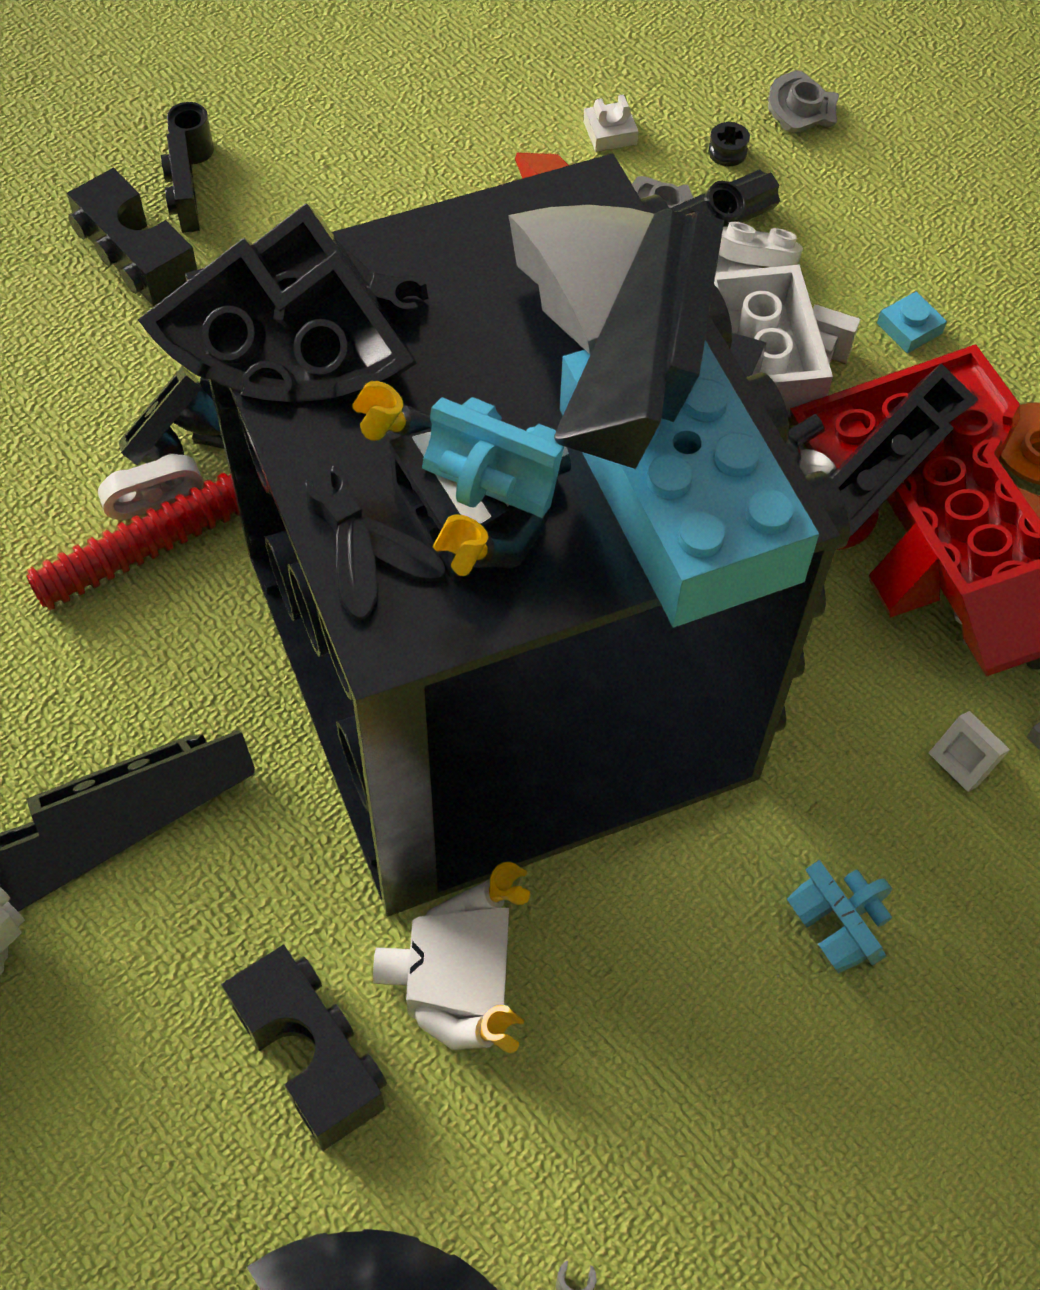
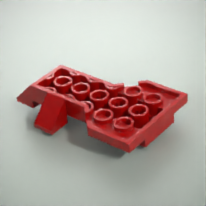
[790,344,1040,677]

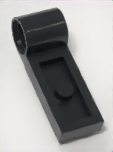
[161,102,214,233]

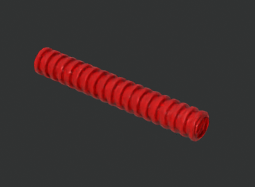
[26,473,240,611]

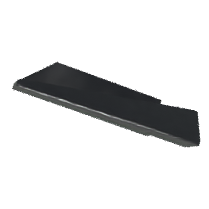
[554,209,724,469]
[830,363,978,537]
[0,730,255,912]

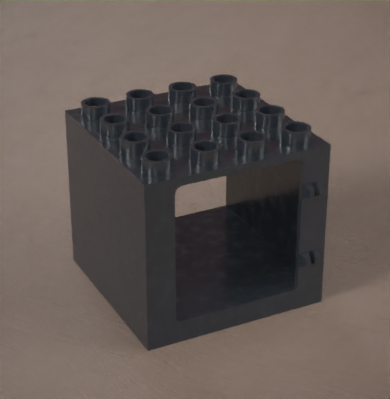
[185,153,850,917]

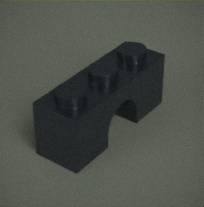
[67,167,198,306]
[221,944,387,1152]

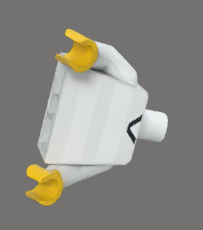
[373,862,530,1053]

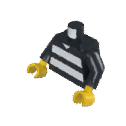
[352,381,571,583]

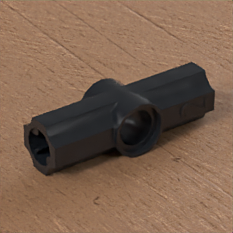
[669,169,780,227]

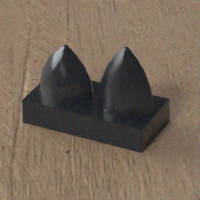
[118,366,222,465]

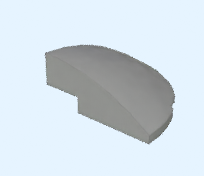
[509,205,654,354]

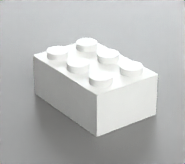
[714,264,833,417]

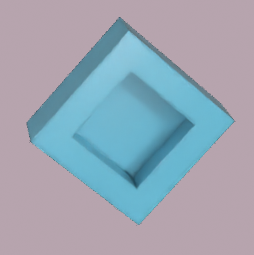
[877,291,947,354]

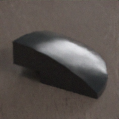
[138,203,417,404]
[247,1229,498,1290]

